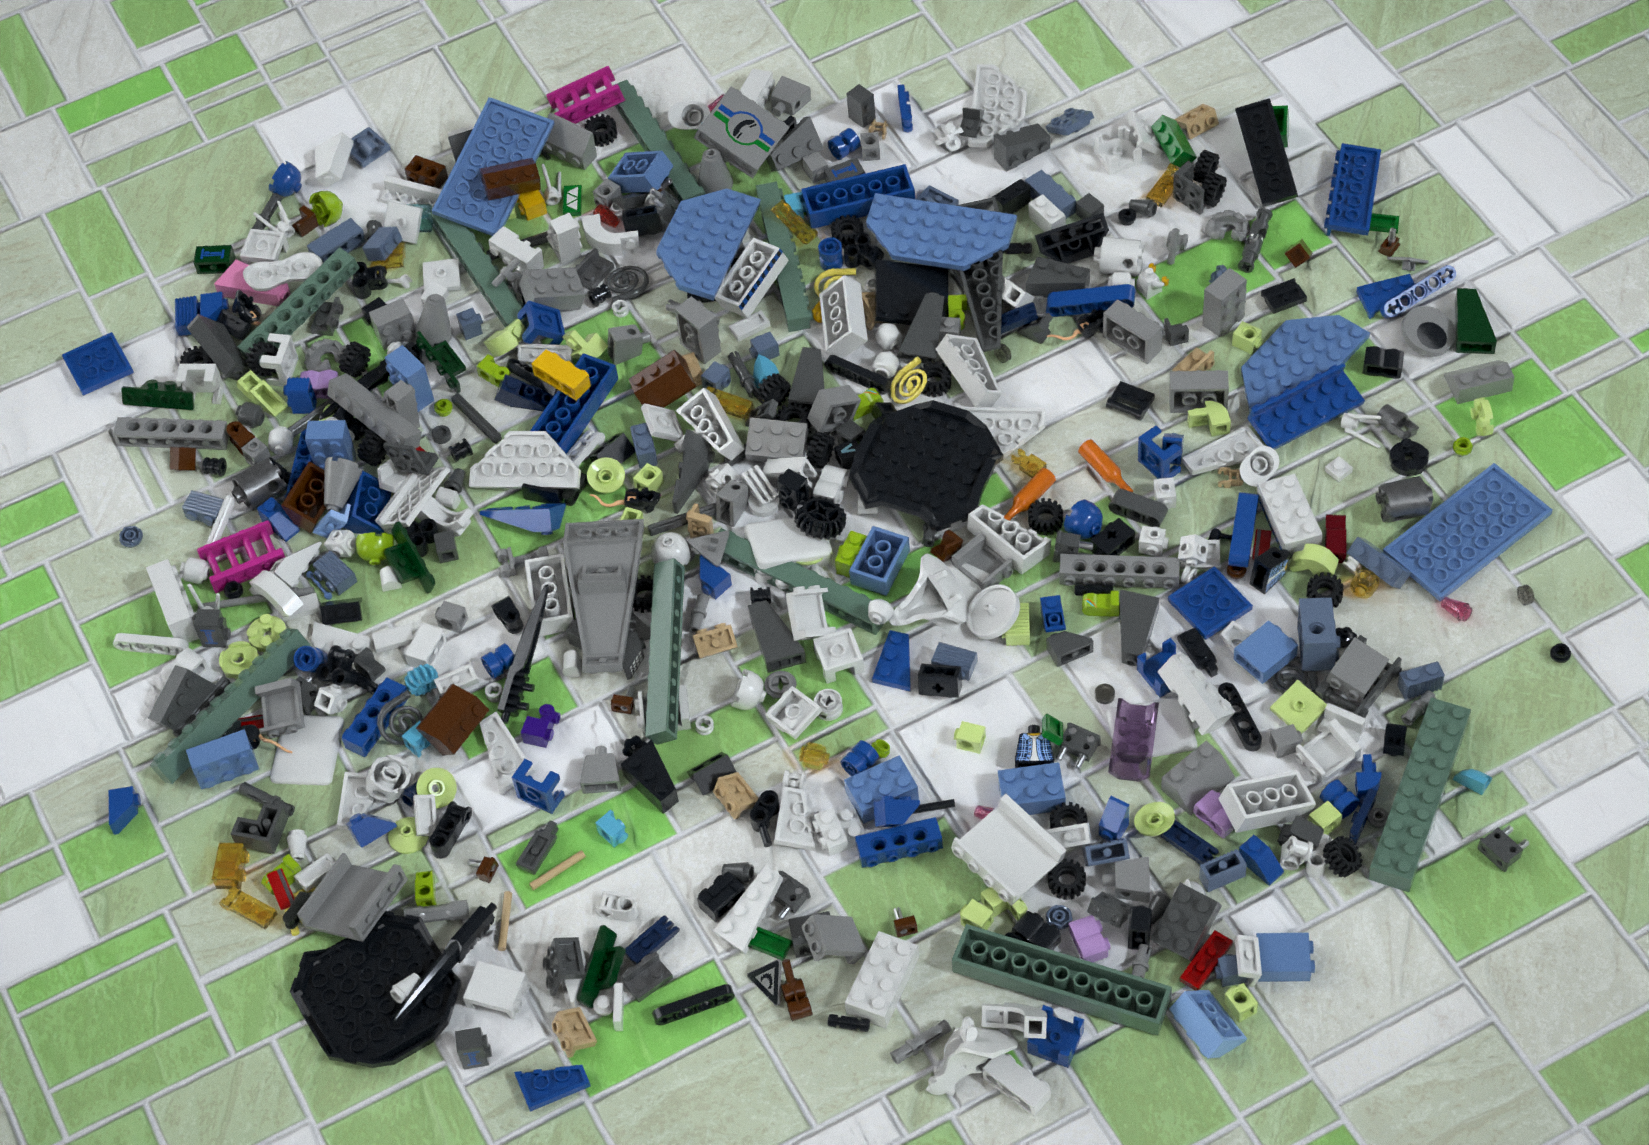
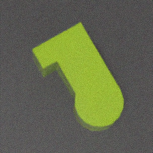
[948,294,967,330]
[476,354,510,387]
[853,388,884,421]
[1082,591,1119,617]
[261,854,302,895]
[415,870,437,907]

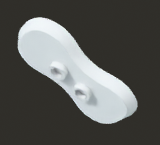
[243,252,323,291]

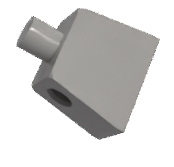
[771,76,811,116]
[607,324,651,365]
[716,480,749,527]
[580,746,621,794]
[1102,857,1150,903]

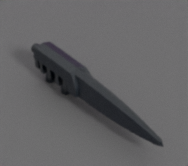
[319,341,425,420]
[497,584,549,724]
[394,902,497,1022]

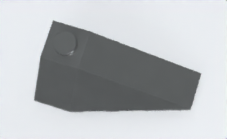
[672,429,715,514]

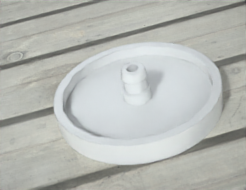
[966,585,1020,639]

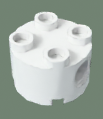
[366,755,411,803]

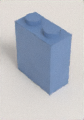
[1233,620,1298,684]
[1256,933,1315,982]

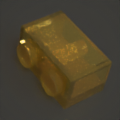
[212,843,250,889]

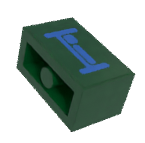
[193,245,236,274]

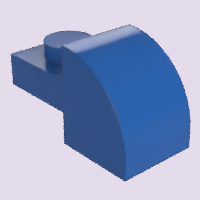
[1355,754,1381,800]

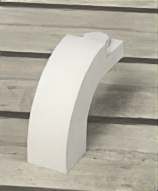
[582,214,640,256]
[417,496,473,537]
[249,570,303,617]
[982,1003,1047,1039]

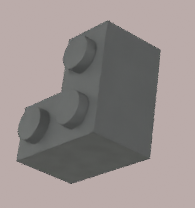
[231,803,288,854]

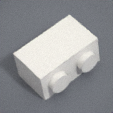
[1028,194,1066,232]
[404,623,447,667]

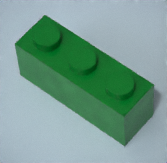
[1151,115,1197,168]

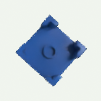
[517,300,565,345]
[1138,426,1182,479]
[1137,638,1176,698]
[511,759,565,814]
[1027,1005,1084,1068]

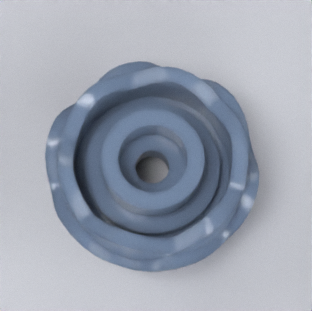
[1209,264,1227,283]
[119,526,143,548]
[1046,905,1073,930]

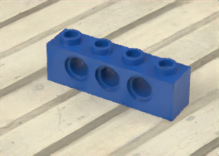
[342,677,408,757]
[855,817,943,868]

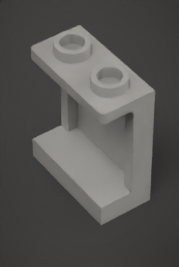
[952,533,1014,590]
[1326,637,1390,703]
[255,678,305,738]
[802,914,866,964]

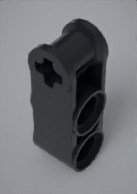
[429,801,472,859]

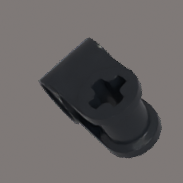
[491,596,524,634]

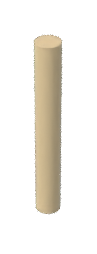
[529,850,586,891]
[497,891,512,951]

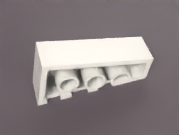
[936,334,1002,407]
[676,388,745,460]
[967,504,1051,575]
[1158,652,1235,735]

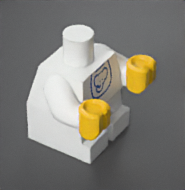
[1136,263,1169,300]

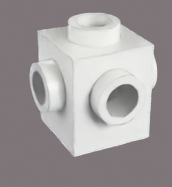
[705,463,740,494]
[1139,526,1169,556]
[324,530,356,558]
[1178,534,1209,567]
[314,684,349,714]

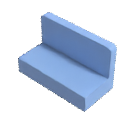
[313,503,351,538]

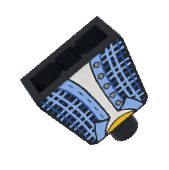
[1249,547,1292,595]
[1015,725,1054,768]

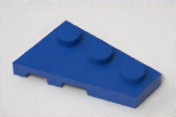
[1356,274,1416,319]
[872,630,911,692]
[514,1065,591,1112]

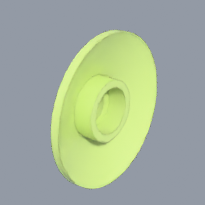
[587,457,625,494]
[416,768,457,808]
[1134,802,1175,836]
[388,817,429,854]

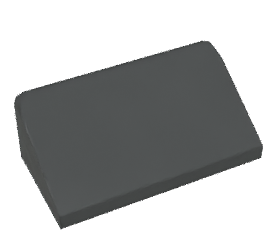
[612,192,650,210]

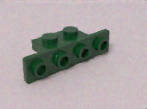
[415,331,466,393]
[121,379,194,410]
[383,521,436,594]
[576,925,626,1009]

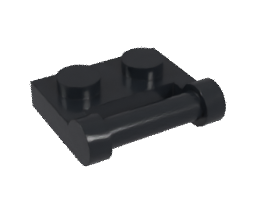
[1106,381,1155,421]

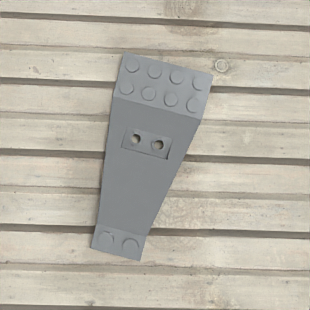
[563,519,644,674]

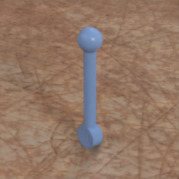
[306,571,332,600]

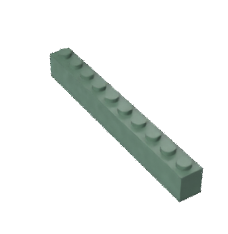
[613,80,705,203]
[756,181,813,332]
[430,211,529,329]
[718,528,884,635]
[645,558,685,745]
[150,628,311,784]

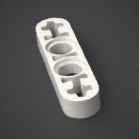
[113,633,189,656]

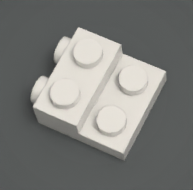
[765,686,823,740]
[812,805,866,856]

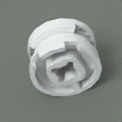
[814,689,843,721]

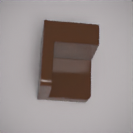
[292,205,319,237]
[1285,239,1313,268]
[170,447,196,470]
[930,529,963,563]

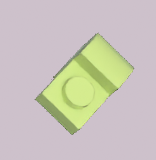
[484,319,526,357]
[562,330,608,360]
[1187,401,1231,437]
[1289,544,1339,576]
[981,887,1028,921]

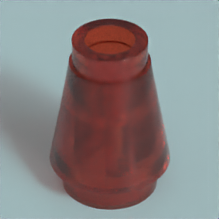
[593,204,620,228]

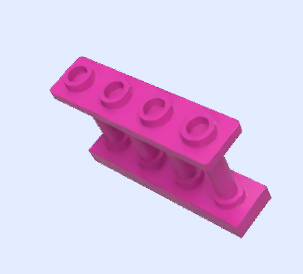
[546,66,625,124]
[197,520,285,594]

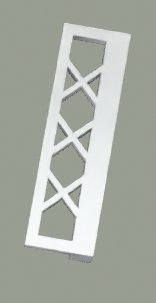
[380,175,442,215]

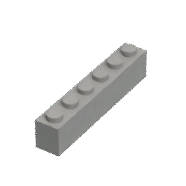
[327,373,422,448]

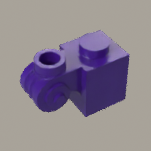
[520,704,561,748]

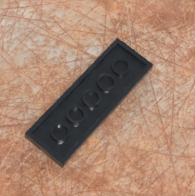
[1235,98,1298,207]

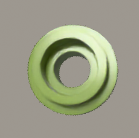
[434,399,453,417]
[1453,437,1473,456]
[871,739,890,758]

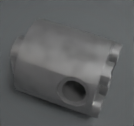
[231,458,288,510]
[1376,476,1433,523]

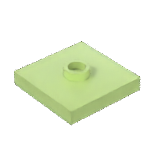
[1270,680,1327,734]

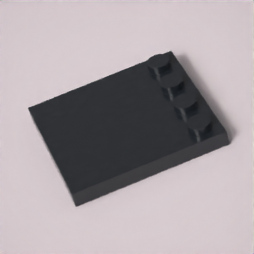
[875,259,949,325]

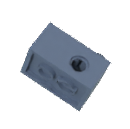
[1297,598,1340,671]

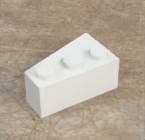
[546,213,582,264]
[488,226,544,275]

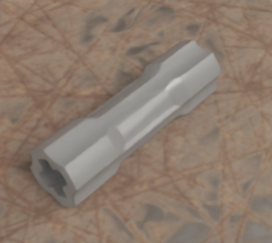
[404,900,469,923]

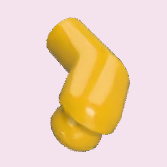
[811,300,822,323]

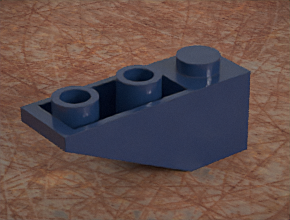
[494,374,554,411]

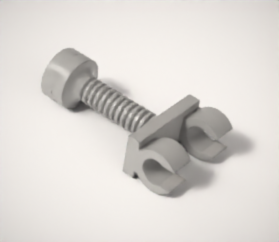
[496,545,549,578]

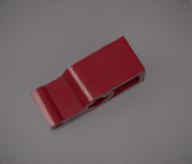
[1325,514,1347,563]

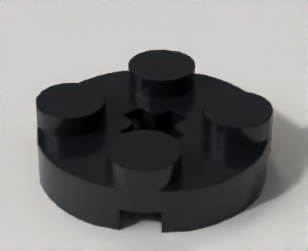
[1389,438,1429,476]

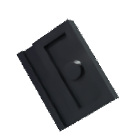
[1261,278,1307,314]

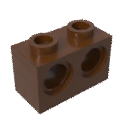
[405,155,448,189]

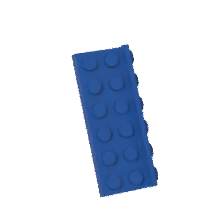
[1324,143,1381,236]
[1247,363,1365,450]

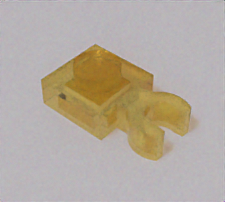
[1011,449,1047,478]

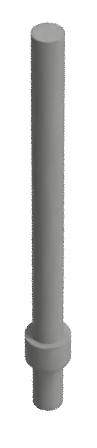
[198,587,315,609]

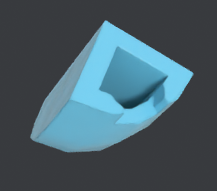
[753,354,779,388]
[1452,769,1492,795]

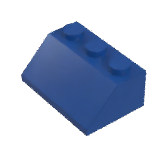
[343,470,391,534]

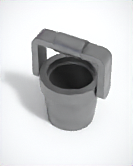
[1376,404,1419,439]

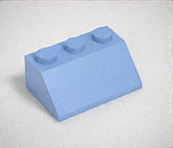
[1169,990,1247,1059]

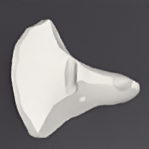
[889,553,968,626]
[926,1017,1018,1096]

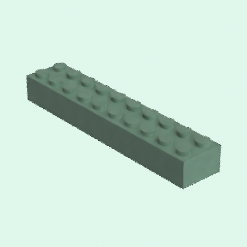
[1368,697,1471,892]
[952,924,1172,1036]

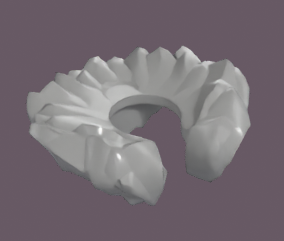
[1204,209,1250,241]
[304,339,346,372]

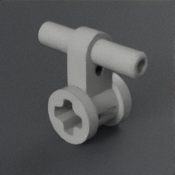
[1166,228,1188,265]
[492,257,522,294]

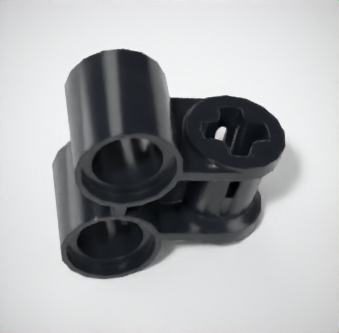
[844,232,885,270]
[352,262,388,299]
[405,518,439,557]
[316,645,357,687]

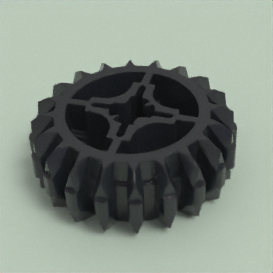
[794,496,847,540]

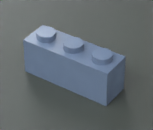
[1025,169,1076,219]
[307,218,366,263]
[1346,537,1411,589]

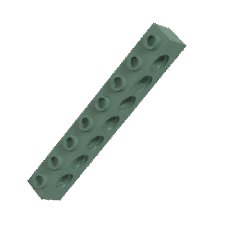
[237,247,360,365]

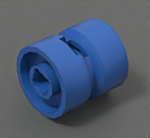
[827,128,861,160]
[818,237,843,271]
[481,643,514,679]
[294,646,328,673]
[840,740,879,776]
[1320,779,1360,819]

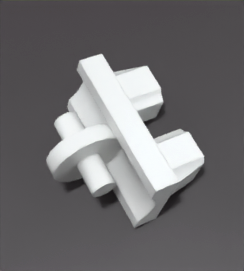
[933,121,964,151]

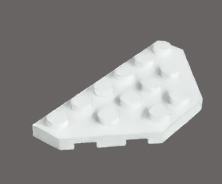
[968,64,1027,148]
[964,407,1046,458]
[469,431,581,489]

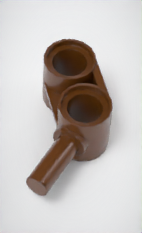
[781,959,813,1022]

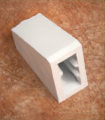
[315,132,354,187]
[762,457,820,496]

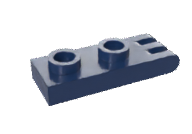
[1001,302,1038,334]
[1349,789,1377,845]
[1161,820,1219,864]
[625,915,680,965]

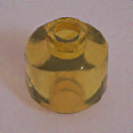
[1350,569,1379,599]
[799,742,830,770]

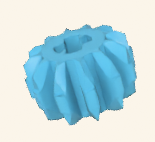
[404,664,438,696]

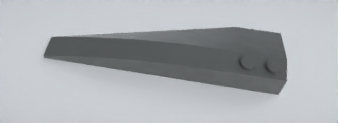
[955,197,1003,352]

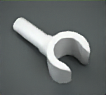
[387,274,413,289]

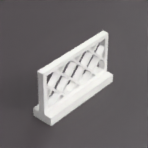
[375,466,450,534]

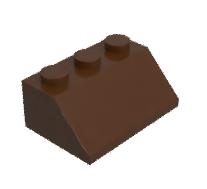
[480,158,541,201]
[629,350,697,408]
[281,461,327,533]
[416,684,489,756]

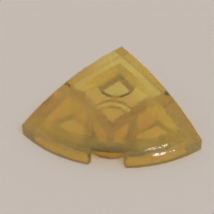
[370,242,406,274]

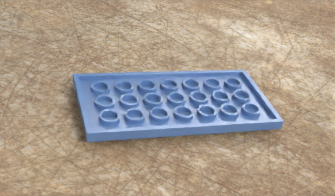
[432,97,555,236]
[1383,463,1553,602]

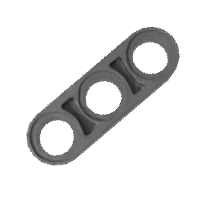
[1108,489,1168,527]

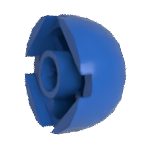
[269,161,302,197]
[1064,499,1103,540]

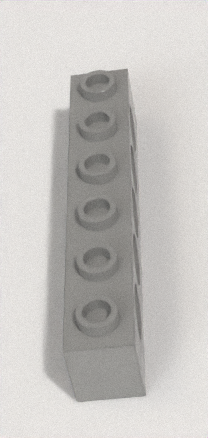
[113,417,229,450]
[1059,554,1180,589]

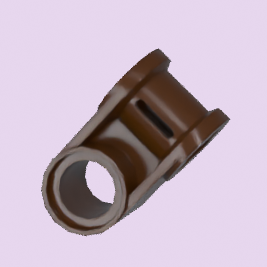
[226,421,255,456]

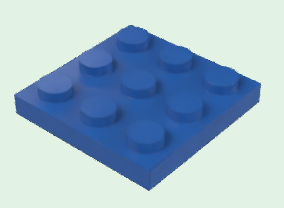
[62,332,134,396]
[1168,566,1253,640]

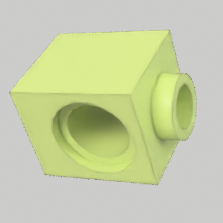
[1232,321,1263,354]
[633,463,664,492]
[954,721,986,754]
[1308,801,1342,835]
[960,899,994,930]
[1224,983,1258,1023]

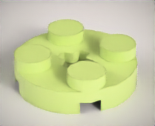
[1471,397,1494,436]
[246,614,287,652]
[219,641,259,679]

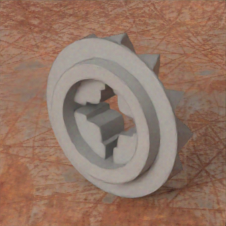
[764,671,797,699]

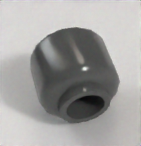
[236,401,265,428]

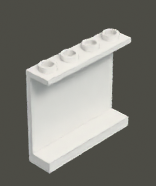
[951,794,1067,906]

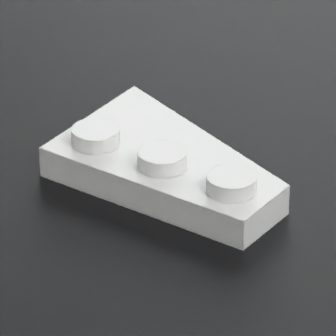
[1126,110,1164,156]
[311,622,371,658]
[774,786,815,851]

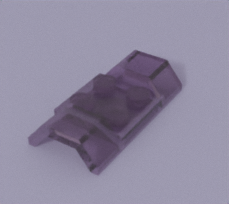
[1108,698,1159,782]

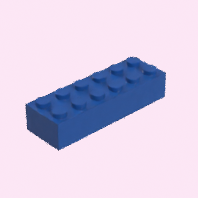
[801,164,915,229]
[530,353,618,454]

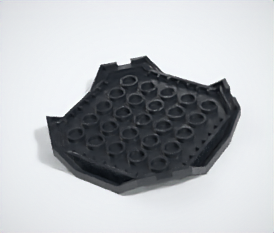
[849,400,1003,532]
[290,911,462,1068]

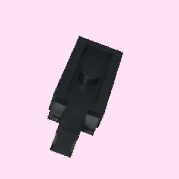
[1177,627,1218,678]

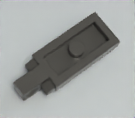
[516,820,559,875]

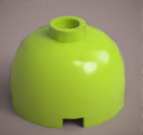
[309,191,343,227]
[356,532,394,565]

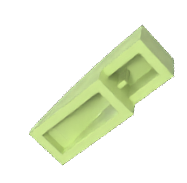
[237,370,288,418]

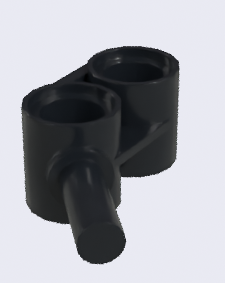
[332,406,371,441]
[750,790,780,847]

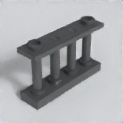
[1315,635,1402,718]

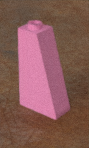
[214,259,291,306]

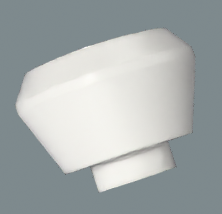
[868,599,894,625]

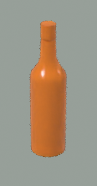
[1078,439,1133,492]
[1004,468,1056,521]

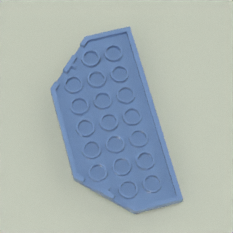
[656,188,761,301]
[866,193,1017,271]
[1241,315,1370,414]

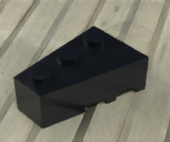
[621,739,679,814]

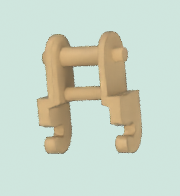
[869,119,888,140]
[1218,467,1243,488]

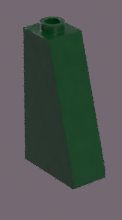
[1455,288,1497,354]

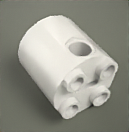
[1094,237,1145,277]

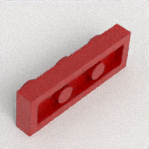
[1179,930,1233,991]

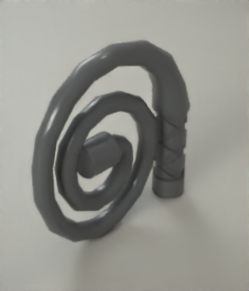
[606,266,649,303]
[1270,656,1319,694]
[377,691,423,745]

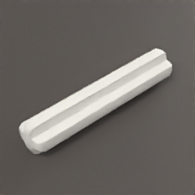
[206,495,236,544]

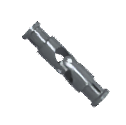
[1238,208,1273,273]

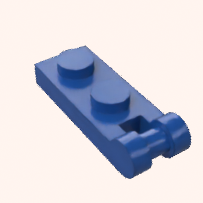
[897,84,913,133]

